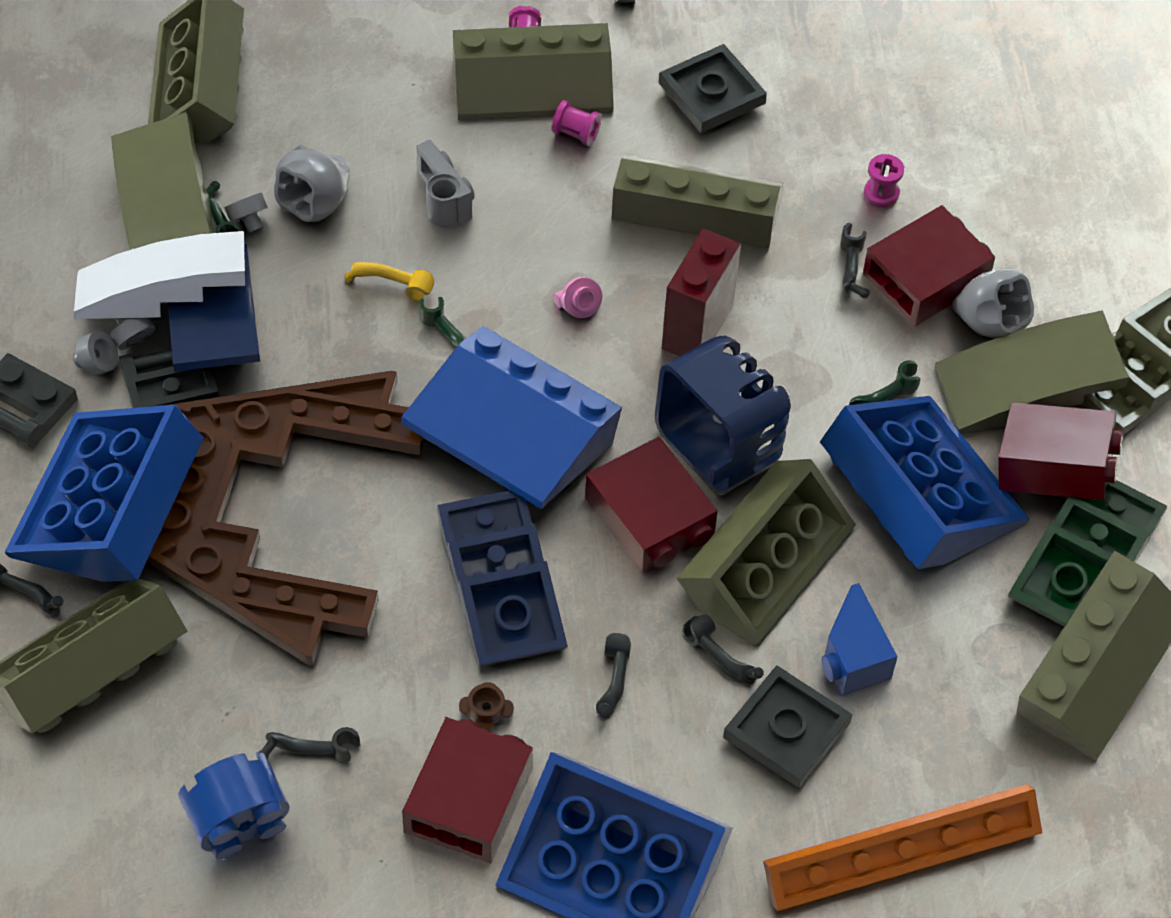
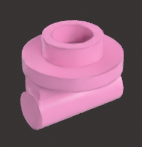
[553,277,602,318]

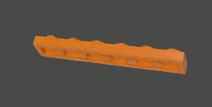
[763,784,1043,911]

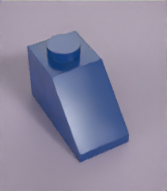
[821,583,898,696]

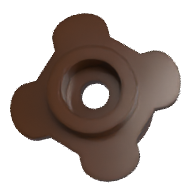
[459,682,514,732]

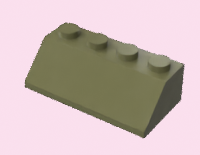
[148,0,244,143]
[453,23,614,120]
[611,155,783,248]
[676,459,856,645]
[1016,551,1171,761]
[0,578,188,734]

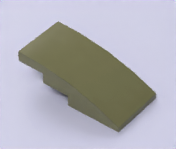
[111,112,213,250]
[1078,288,1171,435]
[935,310,1129,434]

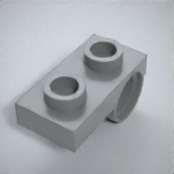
[416,139,475,227]

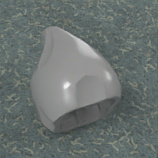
[274,145,350,222]
[952,268,1034,339]

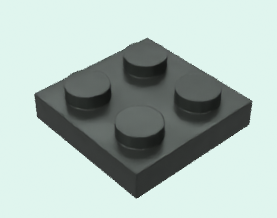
[658,44,767,133]
[723,665,853,788]

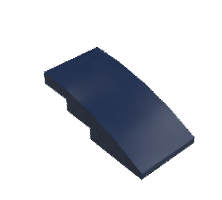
[168,244,260,372]
[437,490,568,667]

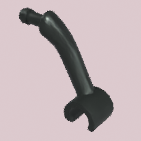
[840,223,870,299]
[0,564,64,616]
[596,633,631,716]
[256,727,361,763]

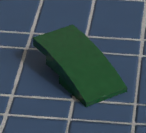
[1008,480,1167,627]

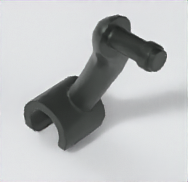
[682,614,764,683]

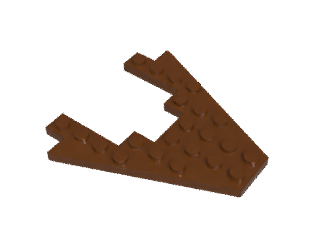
[146,371,425,665]

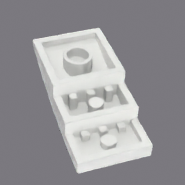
[74,231,245,319]

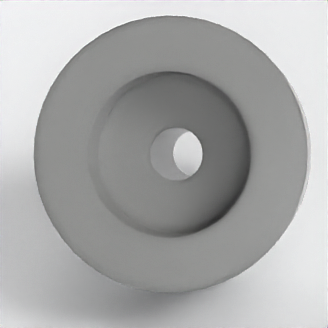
[224,192,268,233]
[110,318,156,350]
[73,331,118,376]

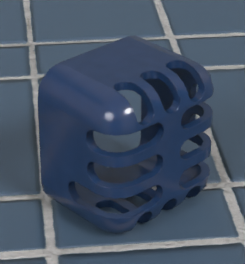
[654,336,791,495]

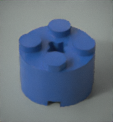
[178,752,290,859]

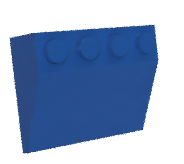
[400,326,622,509]
[820,396,1030,569]
[4,405,204,582]
[496,752,733,918]

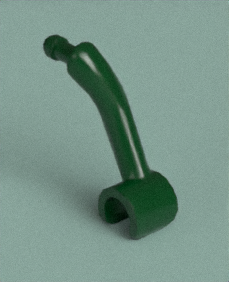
[206,181,240,233]
[419,297,466,347]
[849,360,920,405]

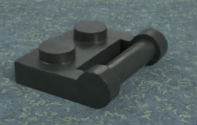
[119,348,219,408]
[0,353,78,448]

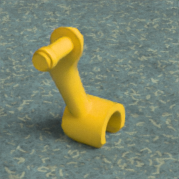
[344,262,434,302]

